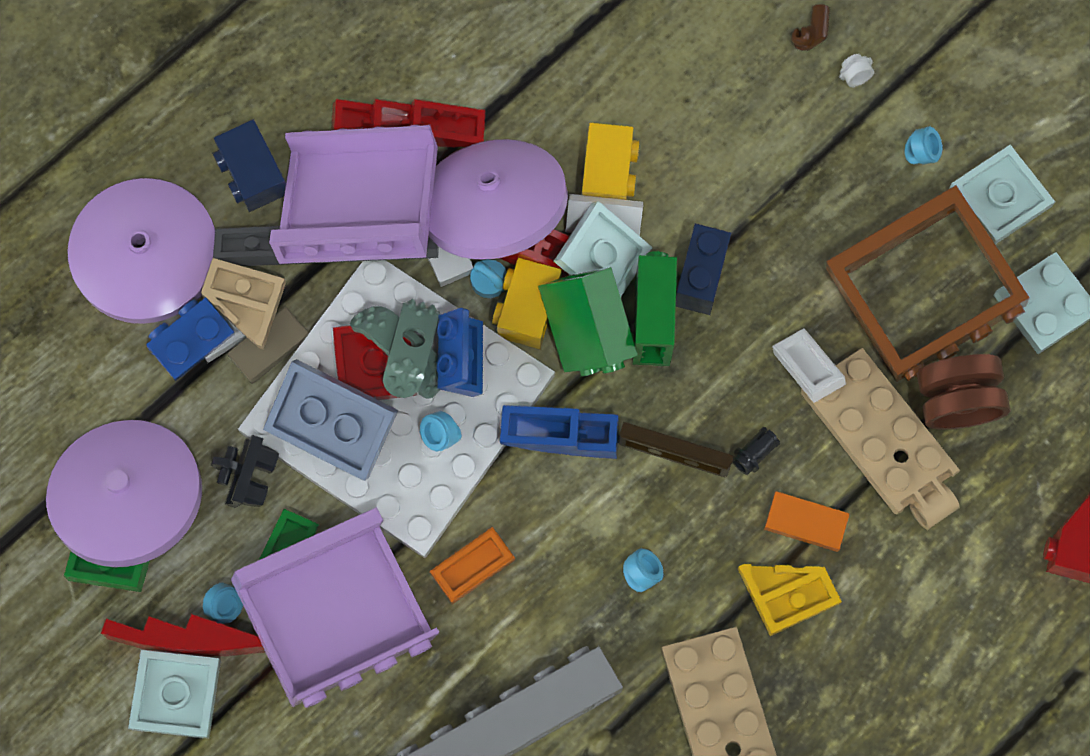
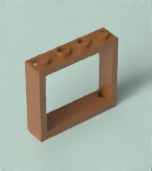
[826,185,1030,382]

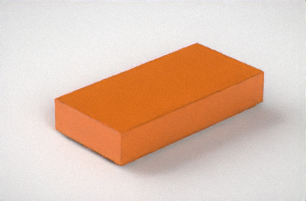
[764,491,850,552]
[430,527,515,605]

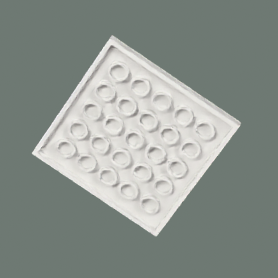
[238,260,555,558]

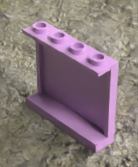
[269,125,438,264]
[231,507,439,708]

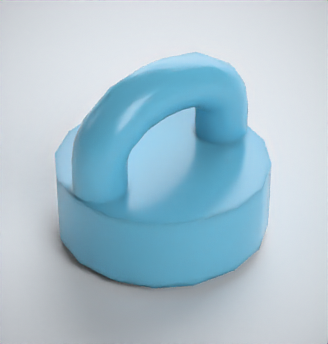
[905,126,942,165]
[470,259,507,298]
[420,411,462,452]
[623,548,664,592]
[203,582,243,624]

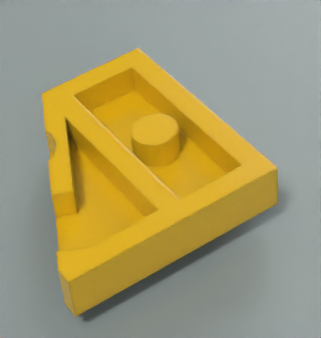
[738,564,842,636]

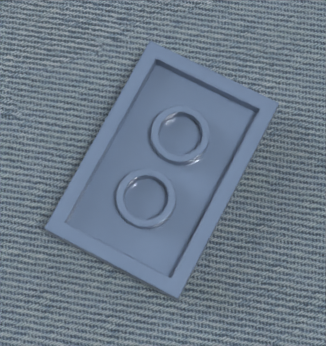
[263,359,399,481]

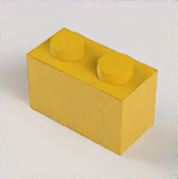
[582,123,639,200]
[492,258,562,350]

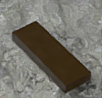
[618,422,734,478]

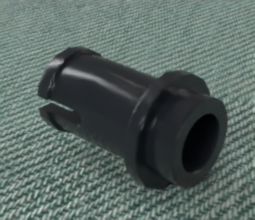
[732,427,780,475]

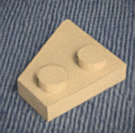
[201,258,286,350]

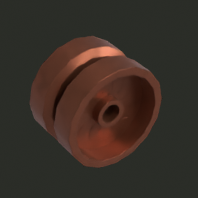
[917,354,1011,430]

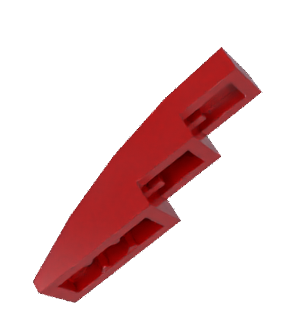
[331,99,485,147]
[101,614,265,656]

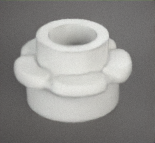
[840,54,874,87]

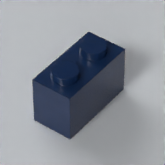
[212,119,286,212]
[676,224,731,315]

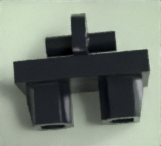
[211,435,279,508]

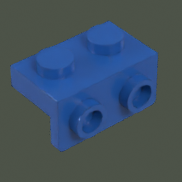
[146,297,235,381]
[437,308,483,397]

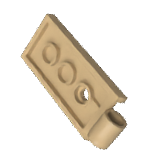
[801,348,960,530]
[661,627,777,756]

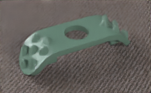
[383,299,440,398]
[350,306,440,399]

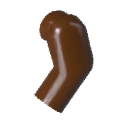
[791,4,830,51]

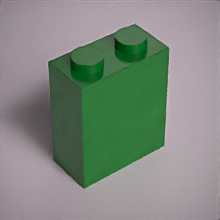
[632,251,677,366]
[538,267,638,376]

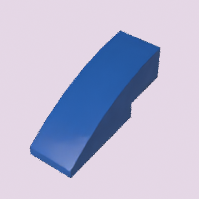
[500,405,619,459]

